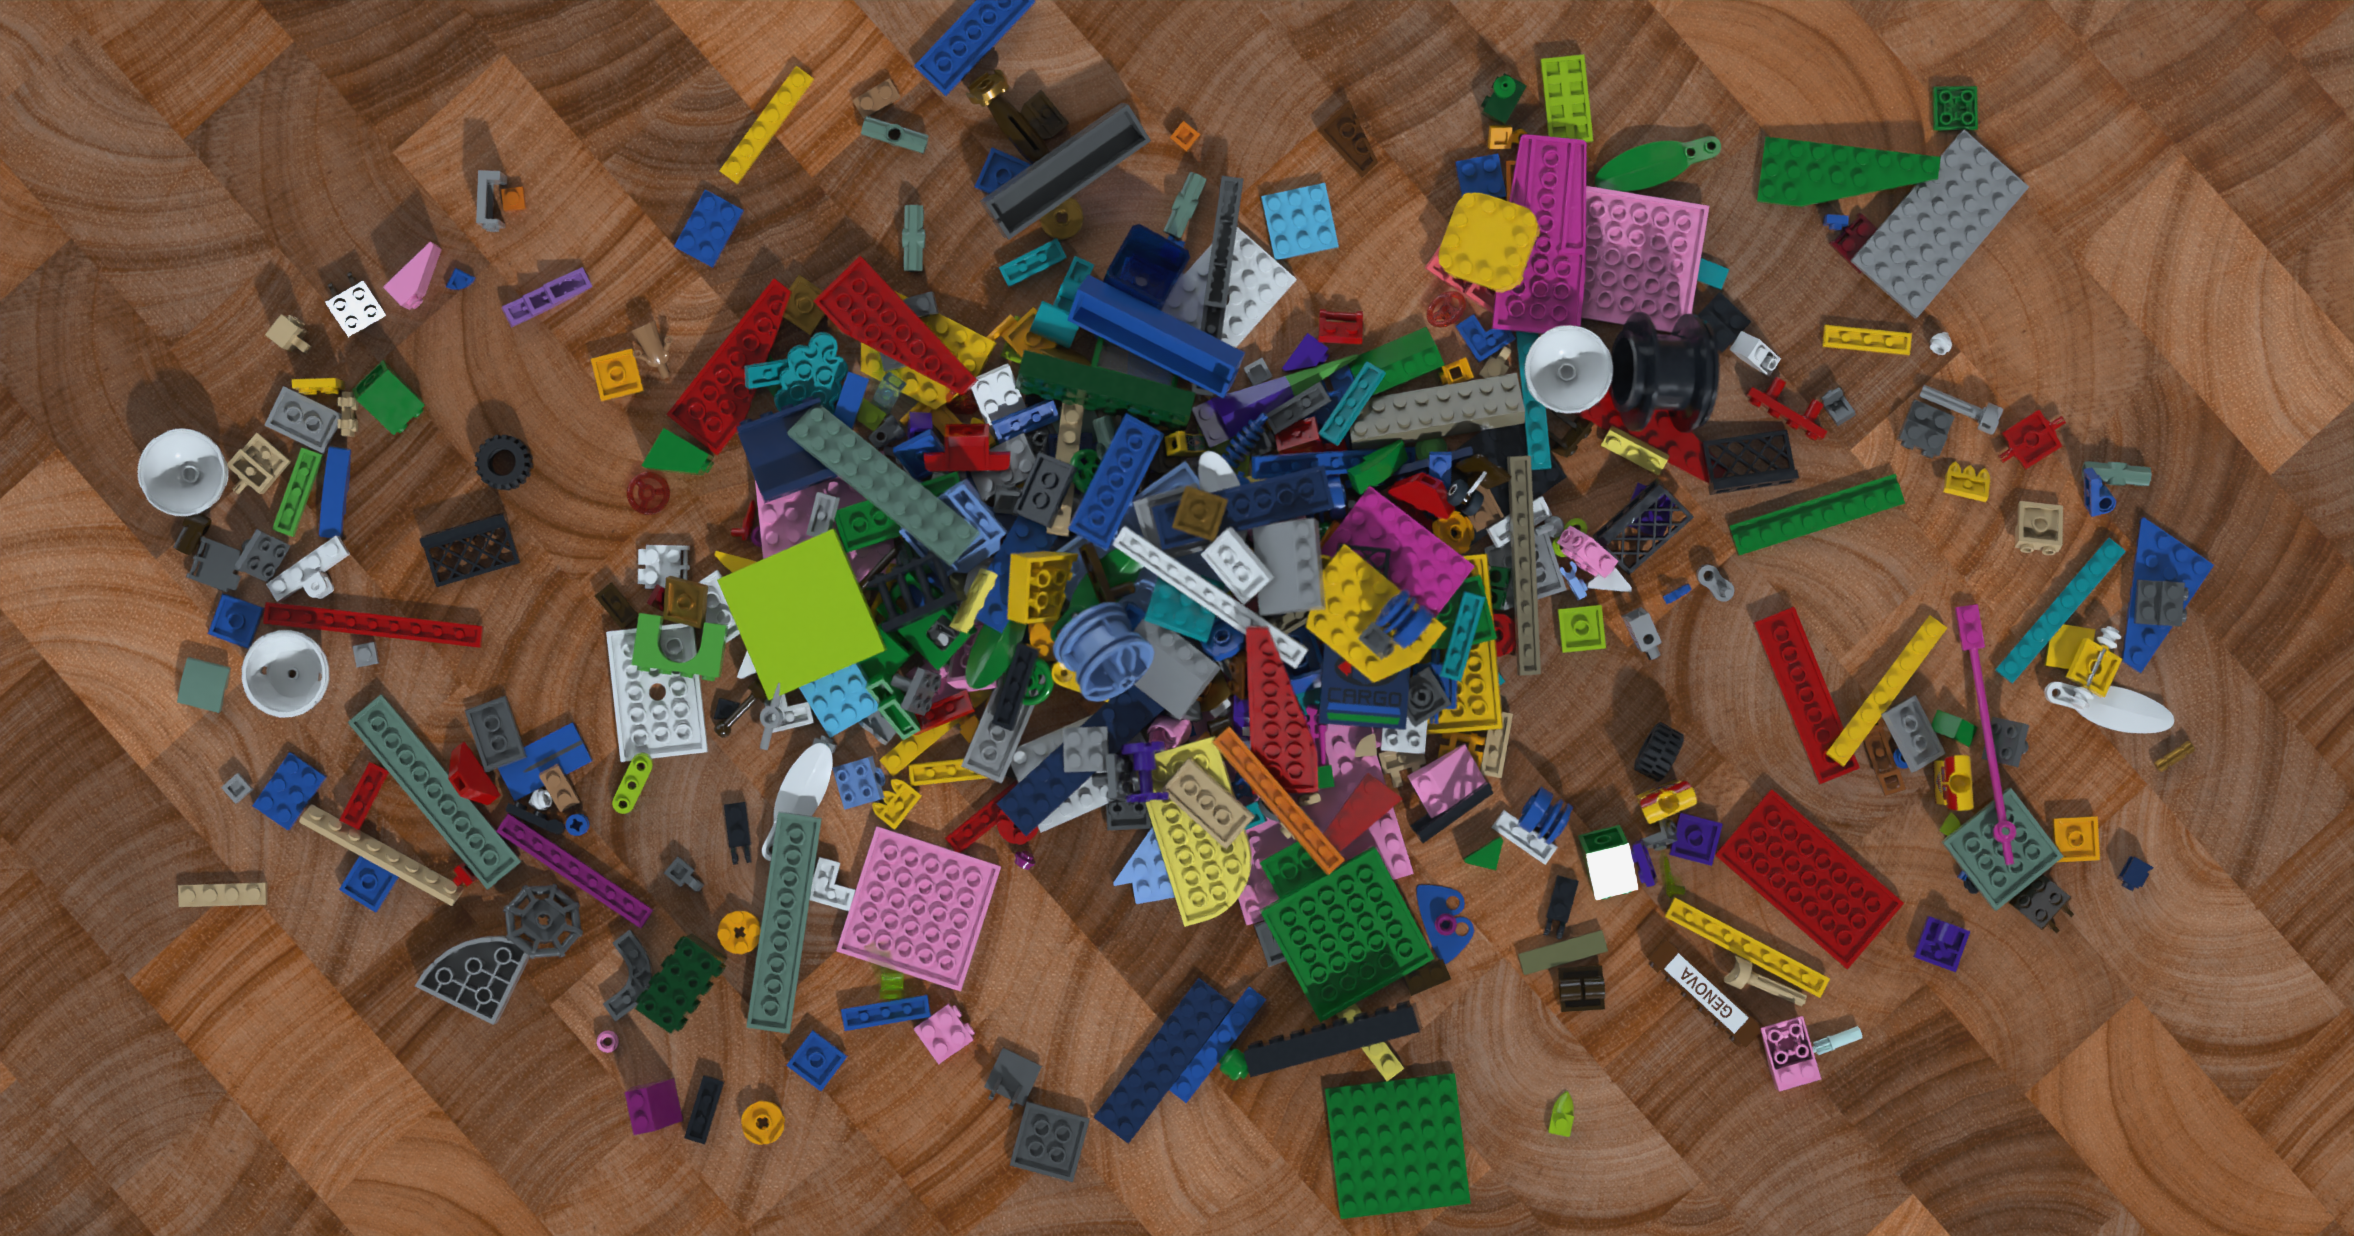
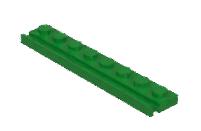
[1729,474,1905,556]

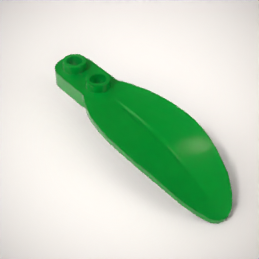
[1594,136,1721,192]
[1050,548,1144,643]
[966,620,1027,689]

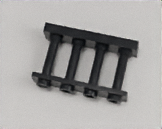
[866,550,967,633]

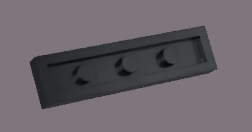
[992,641,1041,731]

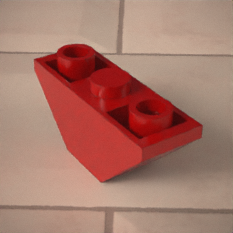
[1388,472,1455,520]
[448,741,501,805]

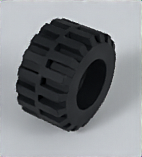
[475,435,533,490]
[1634,722,1684,782]

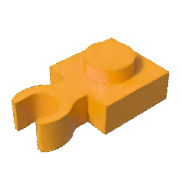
[1488,125,1527,149]

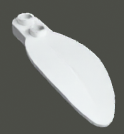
[1198,451,1247,542]
[2044,682,2174,733]
[762,743,833,861]

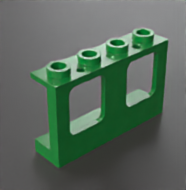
[876,570,978,671]

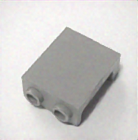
[476,170,508,232]

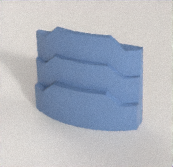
[899,479,1007,577]

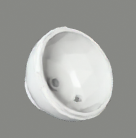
[242,630,330,717]

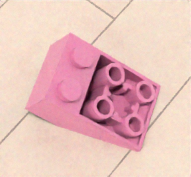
[1760,1016,1821,1092]

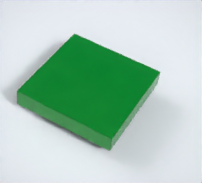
[1932,86,1978,131]

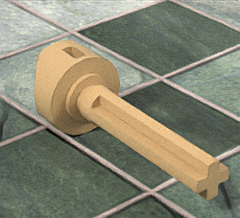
[1724,955,1807,1007]

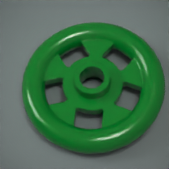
[1069,449,1101,494]
[1003,656,1054,705]

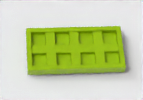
[1540,54,1593,143]

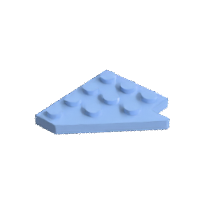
[1113,827,1175,904]

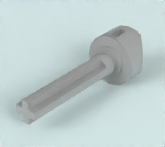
[1919,385,2003,435]

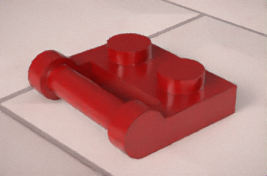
[1318,309,1363,344]

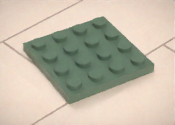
[1941,788,2064,911]

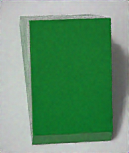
[1931,710,1978,747]
[1462,836,1503,870]

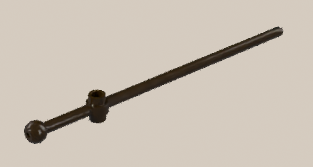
[714,548,899,738]

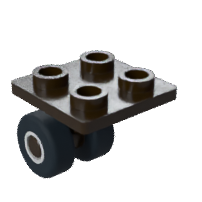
[1447,454,1512,516]

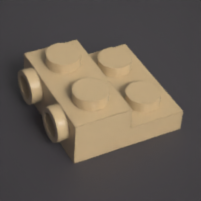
[2015,501,2063,555]

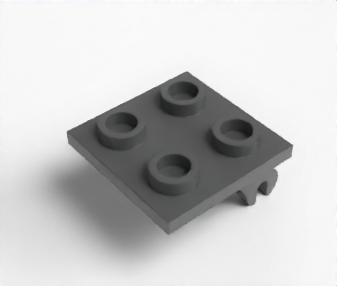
[984,1048,1042,1110]

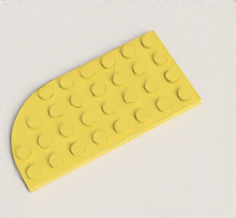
[1132,736,1252,927]

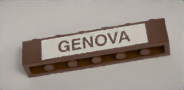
[1647,938,1762,1047]

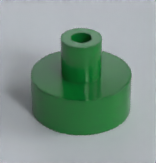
[1493,76,1516,99]

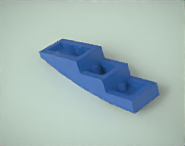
[834,371,870,430]
[319,446,351,538]

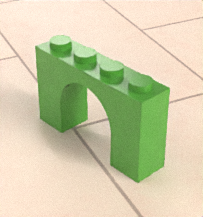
[632,613,728,681]

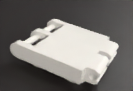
[638,545,690,589]

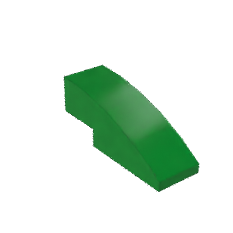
[1347,439,1408,494]
[866,669,921,740]

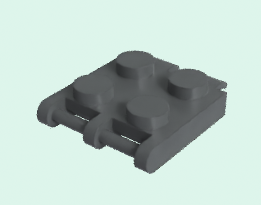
[186,536,243,592]

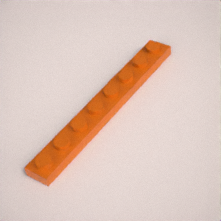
[1212,727,1345,875]

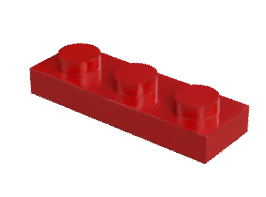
[914,690,975,736]
[339,762,389,830]

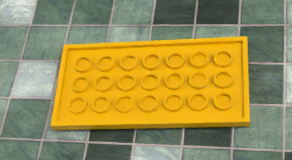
[1410,554,1503,734]

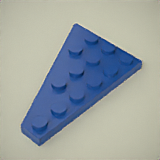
[2121,517,2214,673]

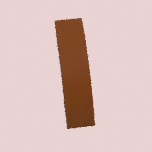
[1863,718,1906,796]

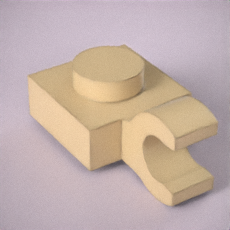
[1479,346,1512,378]

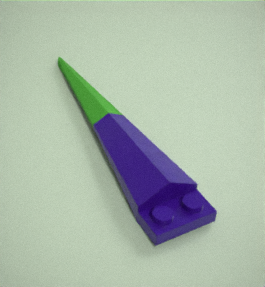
[1191,354,1359,449]

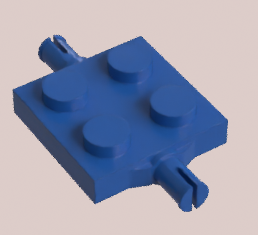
[1413,649,1458,724]

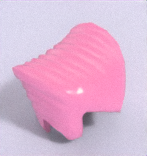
[1147,714,1192,750]

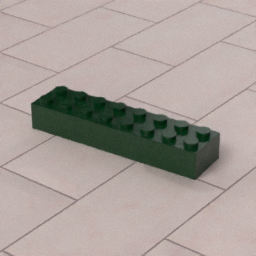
[1015,350,1195,432]

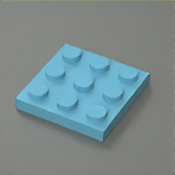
[1261,183,1339,261]
[799,662,878,738]

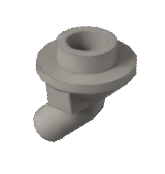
[1534,516,1564,537]

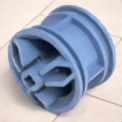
[1053,602,1154,701]

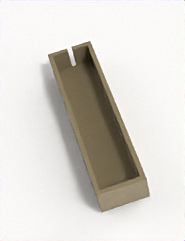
[1348,373,1525,450]

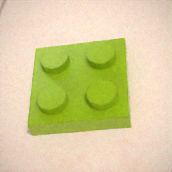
[1557,605,1606,653]

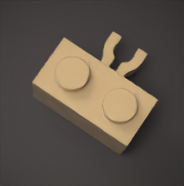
[265,314,312,354]

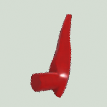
[731,500,755,541]

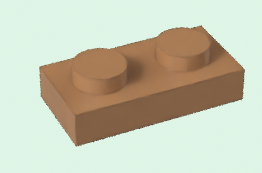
[852,78,901,120]
[539,764,580,812]

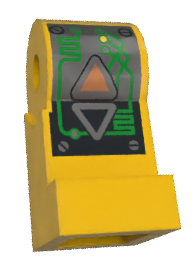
[1165,431,1206,457]

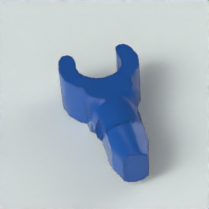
[1663,584,1692,604]

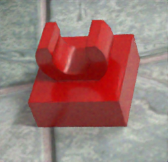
[452,862,478,887]

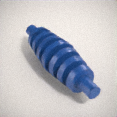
[1221,412,1269,471]

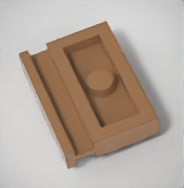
[1460,485,1504,532]

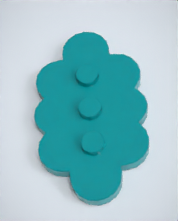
[774,332,848,415]

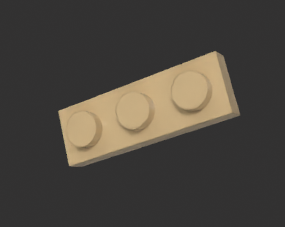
[1480,712,1513,778]

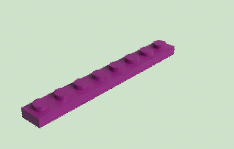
[496,813,654,928]

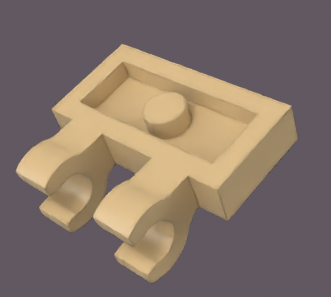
[337,392,358,437]
[1378,751,1426,788]

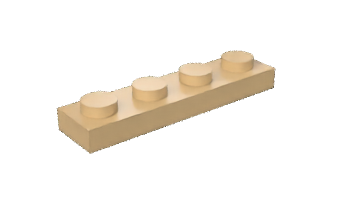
[178,882,268,907]

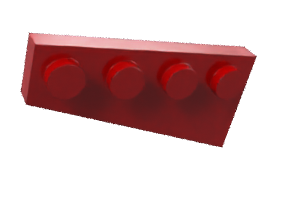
[1323,773,1403,852]

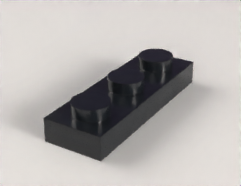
[684,1075,725,1145]

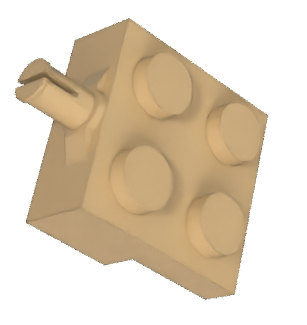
[228,433,291,494]

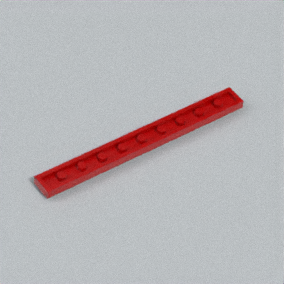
[263,602,484,648]

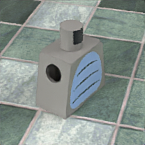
[1621,607,1662,660]

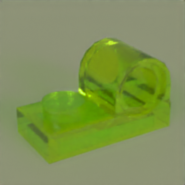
[879,973,905,999]

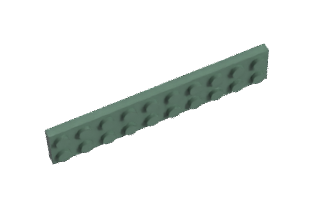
[787,403,980,566]
[348,694,522,890]
[746,811,822,1034]

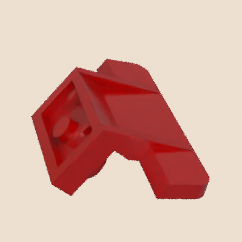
[1275,416,1348,455]
[924,424,1011,471]

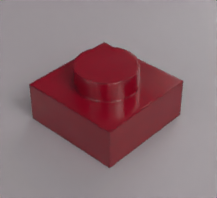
[646,584,665,612]

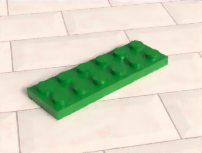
[835,471,961,553]

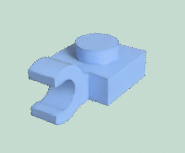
[1560,561,1588,600]

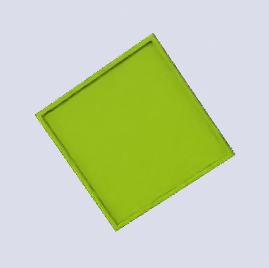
[717,528,887,700]

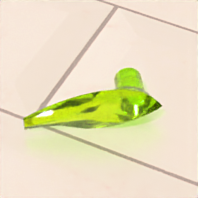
[1664,857,1685,898]

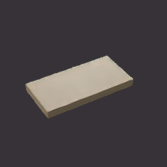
[1161,757,1255,849]

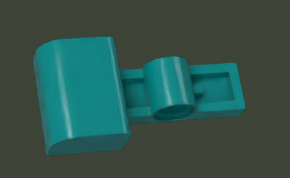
[1029,256,1095,349]

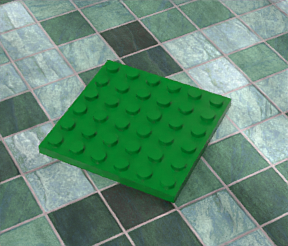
[1259,846,1435,1023]
[1325,1072,1471,1219]

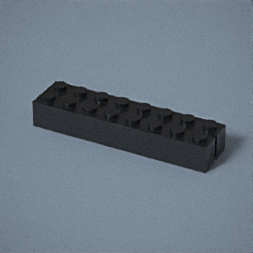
[1243,1000,1423,1077]

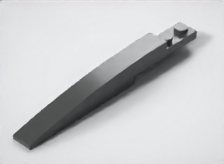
[1191,176,1244,396]

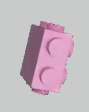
[1557,526,1618,578]

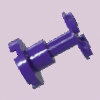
[1121,741,1169,803]

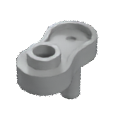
[1696,564,1735,602]

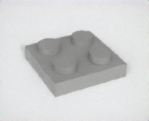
[1063,727,1109,772]

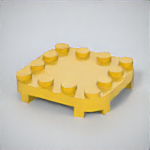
[1438,192,1540,293]

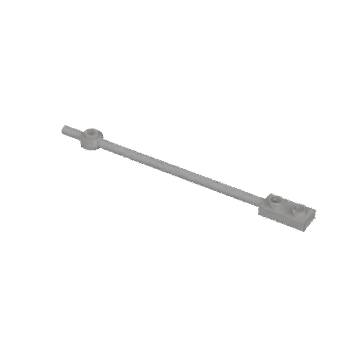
[759,492,840,750]

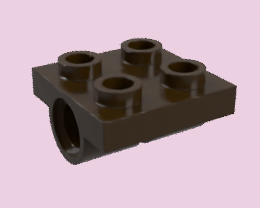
[1558,965,1605,1012]

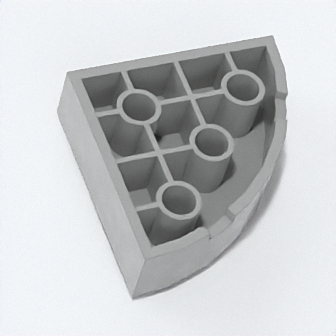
[415,936,534,1025]

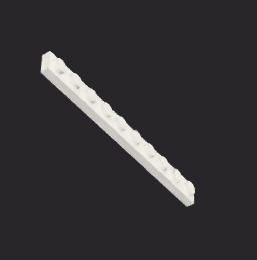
[1112,526,1309,669]

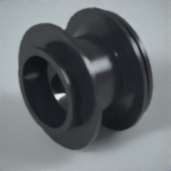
[1609,312,1720,433]

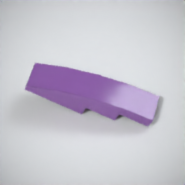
[501,267,592,328]

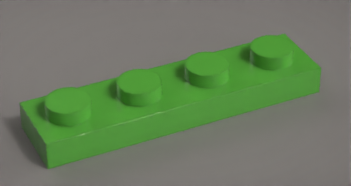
[272,447,324,537]

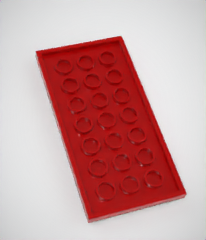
[1715,789,1904,970]

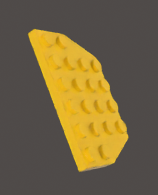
[860,291,996,411]
[1305,544,1446,683]

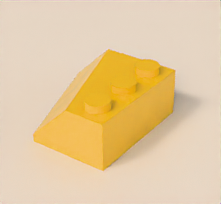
[1007,551,1079,624]

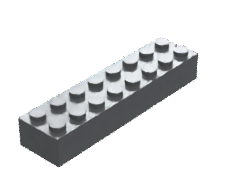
[980,103,1151,240]

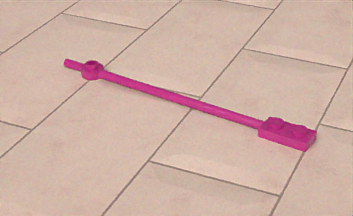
[1955,604,2016,865]

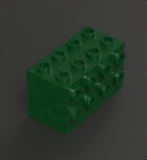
[635,933,728,1034]

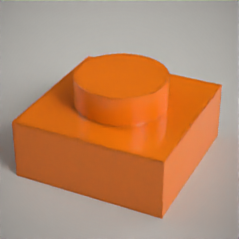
[1170,121,1200,152]
[501,186,526,212]

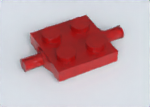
[1998,409,2066,470]

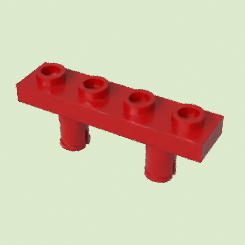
[1745,377,1828,441]

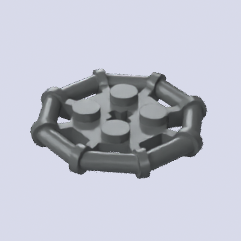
[503,883,583,959]

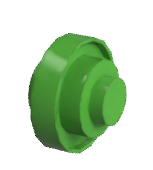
[1415,437,1447,461]

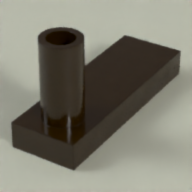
[1078,542,1135,604]

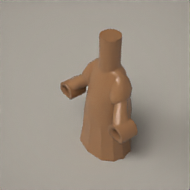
[631,321,673,379]

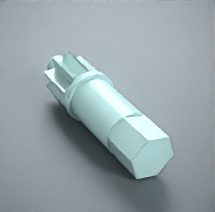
[1812,1026,1862,1055]

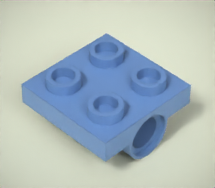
[832,756,885,810]

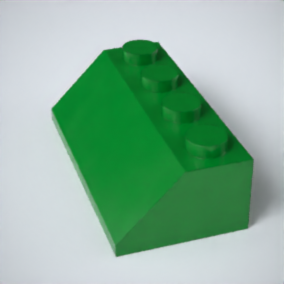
[1348,327,1445,398]

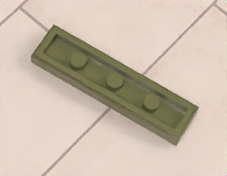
[1518,930,1608,975]

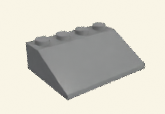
[1252,518,1326,616]
[1134,617,1221,720]

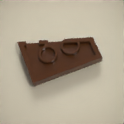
[1317,101,1378,178]

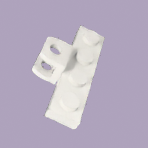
[266,536,350,602]

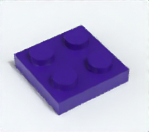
[1669,812,1723,866]
[1630,839,1658,887]

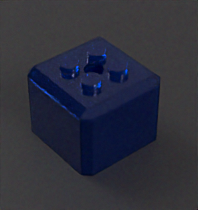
[1103,224,1190,311]

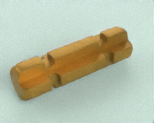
[2154,741,2195,772]

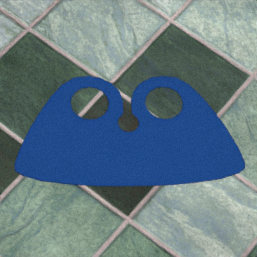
[1417,885,1474,964]

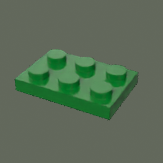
[1259,841,1325,899]

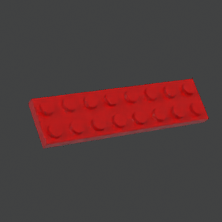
[1753,606,1860,785]

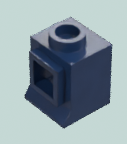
[2117,856,2154,891]

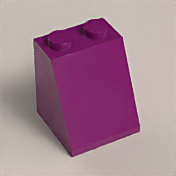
[625,1078,683,1135]

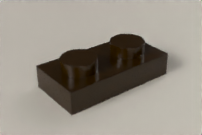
[595,582,639,630]
[1403,958,1451,996]

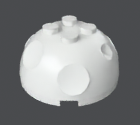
[1525,326,1613,413]
[138,428,228,516]

